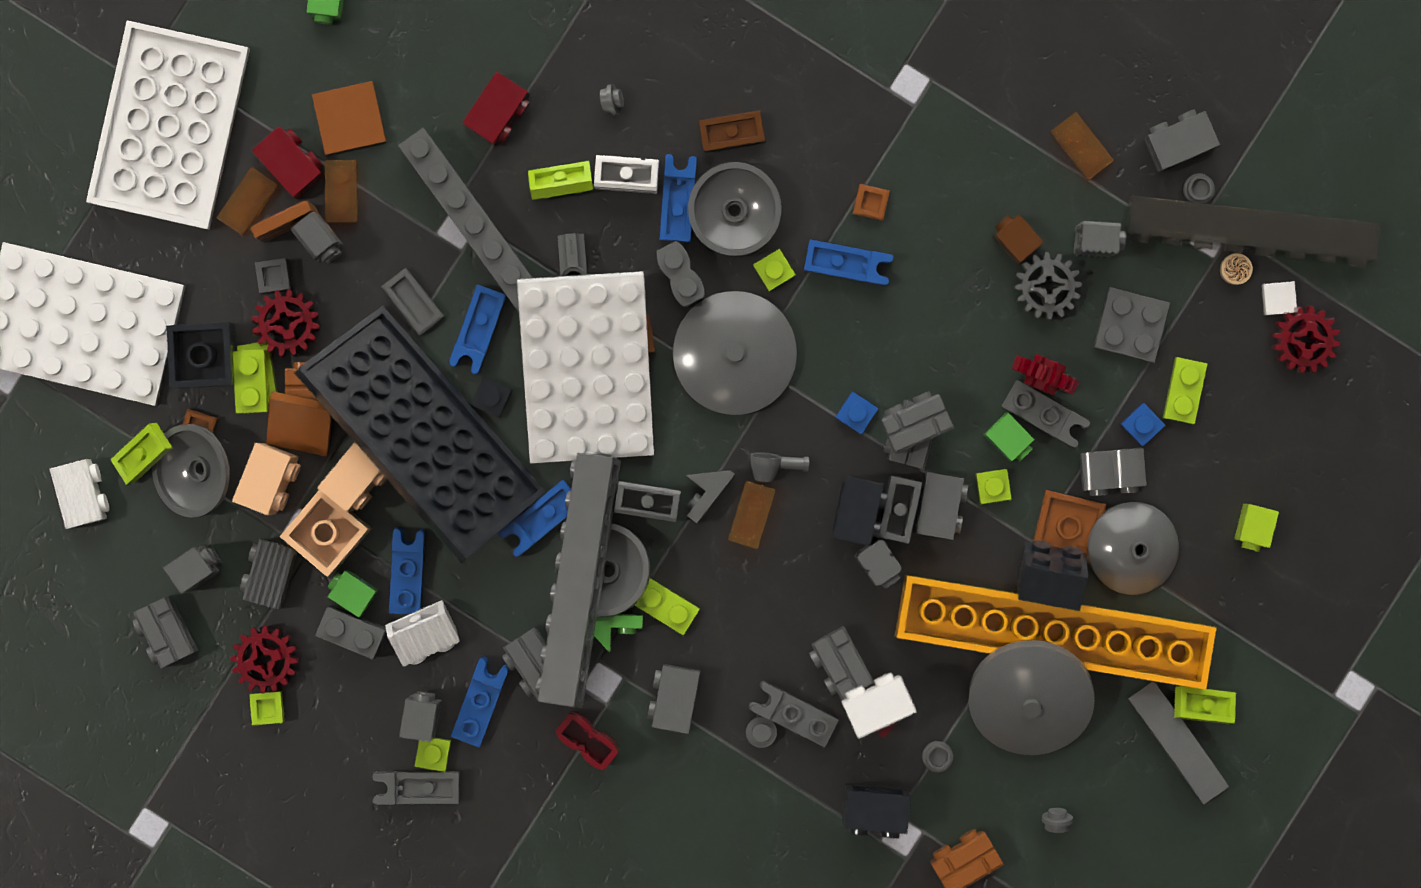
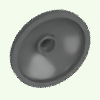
[688,162,782,256]
[152,424,230,517]
[1087,502,1179,595]
[597,524,650,617]

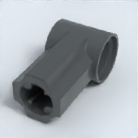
[557,233,588,277]

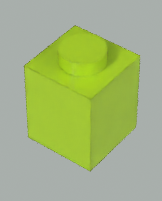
[1234,504,1279,552]

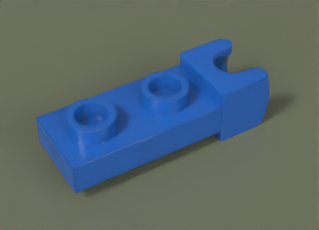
[659,154,697,243]
[804,239,894,287]
[449,284,507,375]
[497,479,571,558]
[389,527,426,614]
[450,656,510,748]

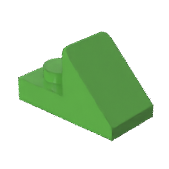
[594,614,643,652]

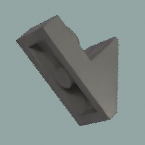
[686,470,735,523]

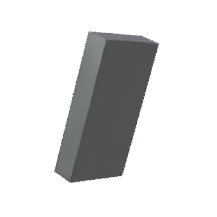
[381,268,445,336]

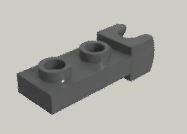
[1001,380,1091,449]
[749,681,839,747]
[372,771,460,805]

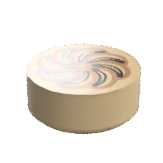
[1220,253,1253,285]

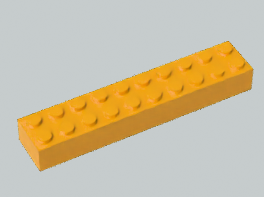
[895,575,1216,690]

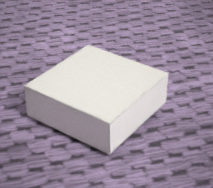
[1262,281,1297,315]

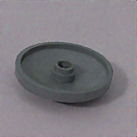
[673,291,797,415]
[969,640,1095,755]

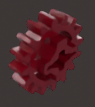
[252,289,320,358]
[1271,306,1340,373]
[1011,354,1079,396]
[230,625,299,694]

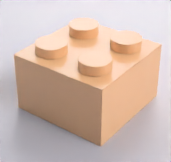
[317,442,387,512]
[232,443,301,515]
[280,490,372,577]

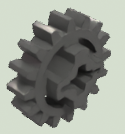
[1013,252,1082,320]

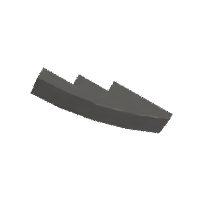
[1128,681,1230,806]

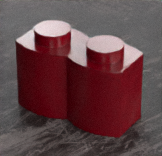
[555,711,619,770]

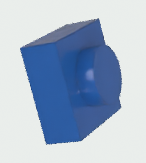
[835,391,878,434]
[1120,403,1165,447]

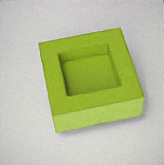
[753,249,795,292]
[975,469,1012,504]
[249,691,285,725]
[415,737,451,772]

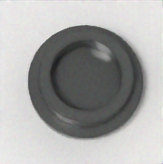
[600,84,624,115]
[1183,173,1215,205]
[746,717,777,748]
[922,741,953,772]
[1042,808,1073,833]

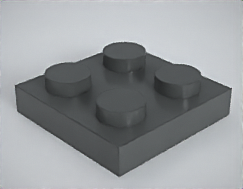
[1093,287,1170,363]

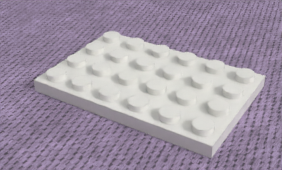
[86,20,250,230]
[0,242,186,406]
[517,272,654,463]

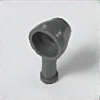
[750,452,809,482]

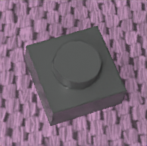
[255,258,292,294]

